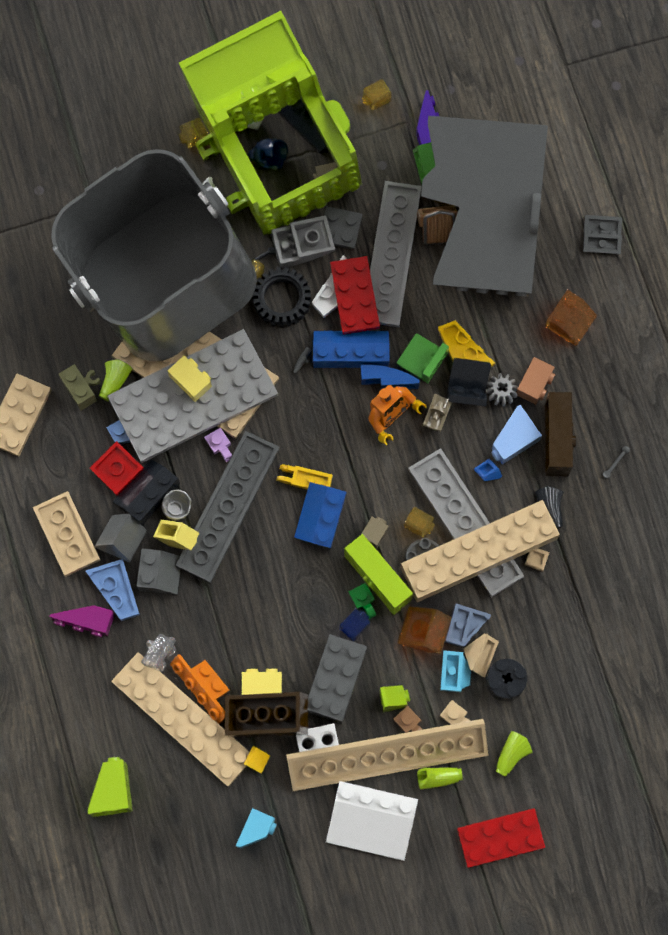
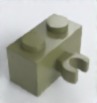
[59,364,101,411]

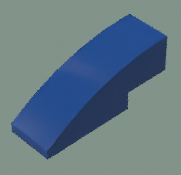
[361,365,419,389]

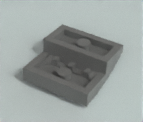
[583,215,622,254]

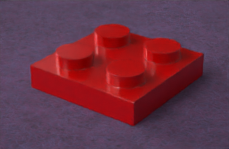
[90,441,144,496]

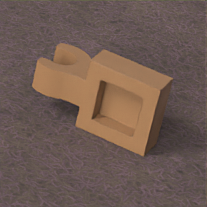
[393,706,423,733]

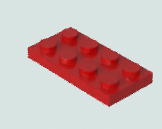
[330,256,380,335]
[457,808,545,868]

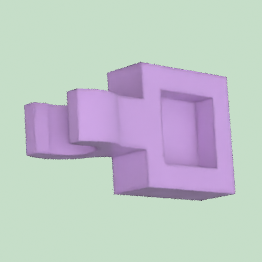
[204,427,232,463]

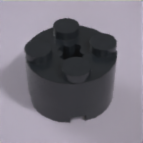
[486,659,527,701]

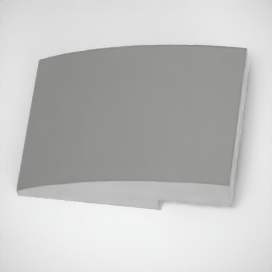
[271,215,335,269]

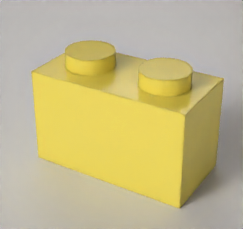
[167,356,212,402]
[153,520,199,550]
[242,669,282,695]

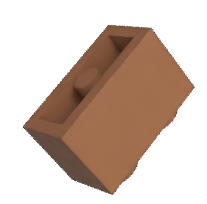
[516,357,555,404]

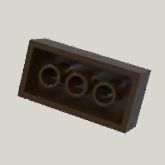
[545,392,576,477]
[225,692,308,738]

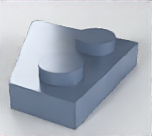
[444,604,491,647]

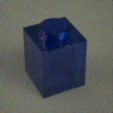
[339,609,370,642]

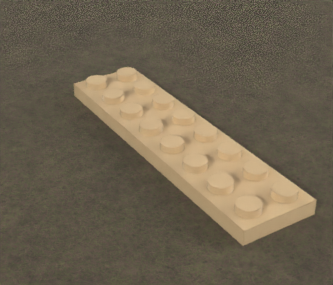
[112,652,249,787]

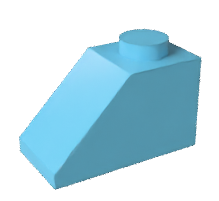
[236,808,277,849]

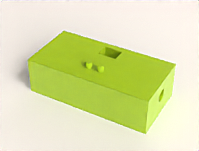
[344,534,413,615]

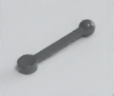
[603,446,630,479]

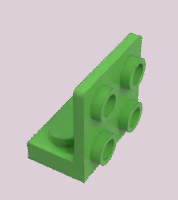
[397,334,449,383]

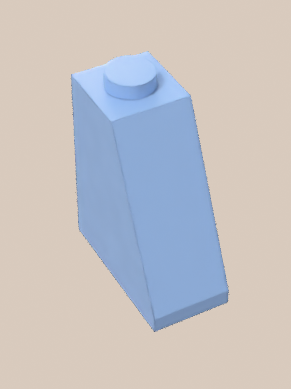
[491,405,542,464]

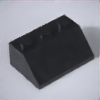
[113,459,180,526]

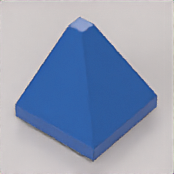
[474,459,502,481]

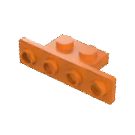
[170,654,229,724]

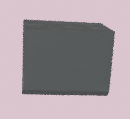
[95,513,147,563]

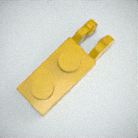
[277,464,333,490]

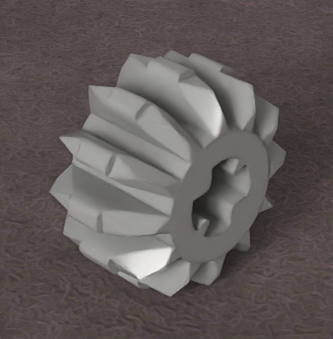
[486,373,518,406]

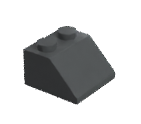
[137,549,181,595]

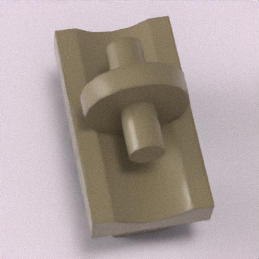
[423,394,452,432]

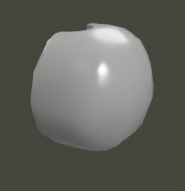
[162,489,191,521]

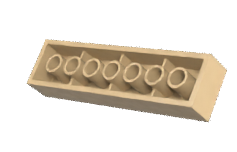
[400,500,560,602]

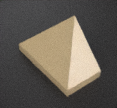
[463,634,499,678]

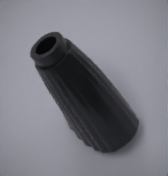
[535,486,564,529]

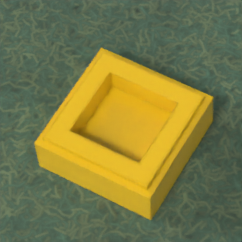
[244,746,270,773]

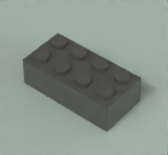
[308,634,367,724]

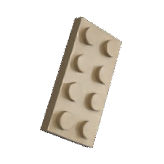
[0,374,52,457]
[33,491,100,577]

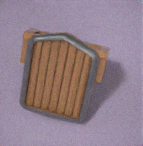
[417,205,458,245]

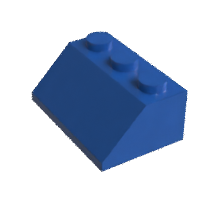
[294,482,347,548]

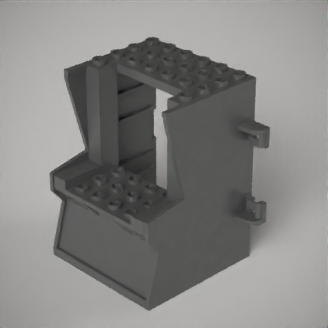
[421,116,548,297]

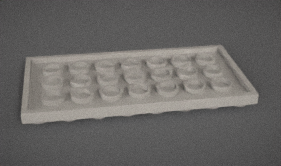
[108,329,278,463]

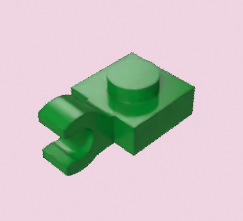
[348,583,376,619]

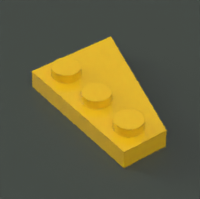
[438,320,495,367]

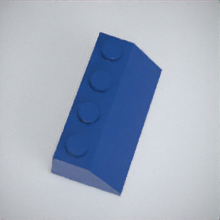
[313,331,389,368]

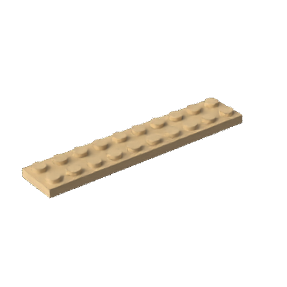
[287,719,488,791]

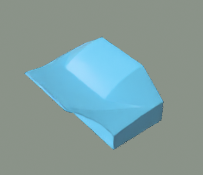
[440,651,471,692]

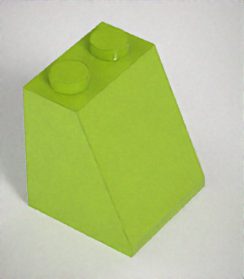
[88,757,133,817]

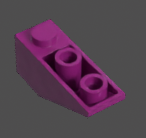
[50,605,115,638]

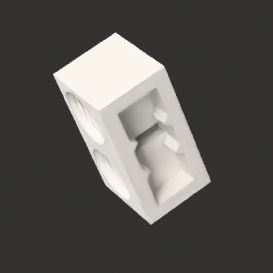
[296,724,339,752]

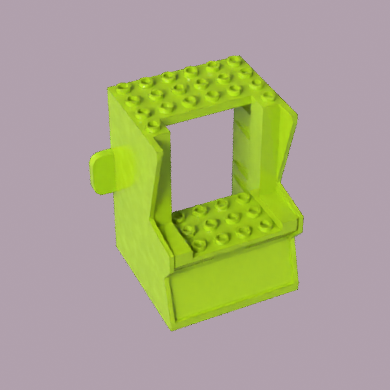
[179,11,362,235]

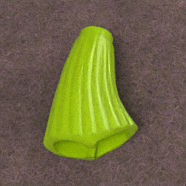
[99,359,133,402]
[495,731,532,777]
[417,768,463,789]

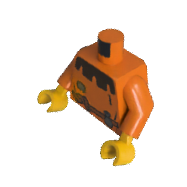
[368,385,427,445]

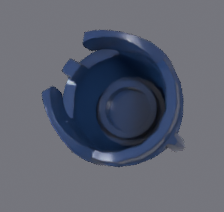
[247,139,288,170]

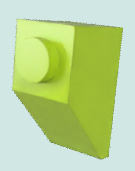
[379,685,410,712]

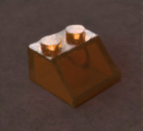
[545,290,597,346]
[398,606,452,654]

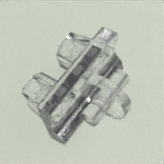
[141,634,176,671]

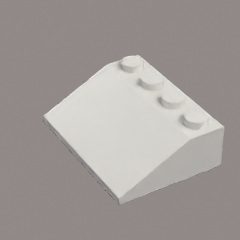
[326,781,418,861]

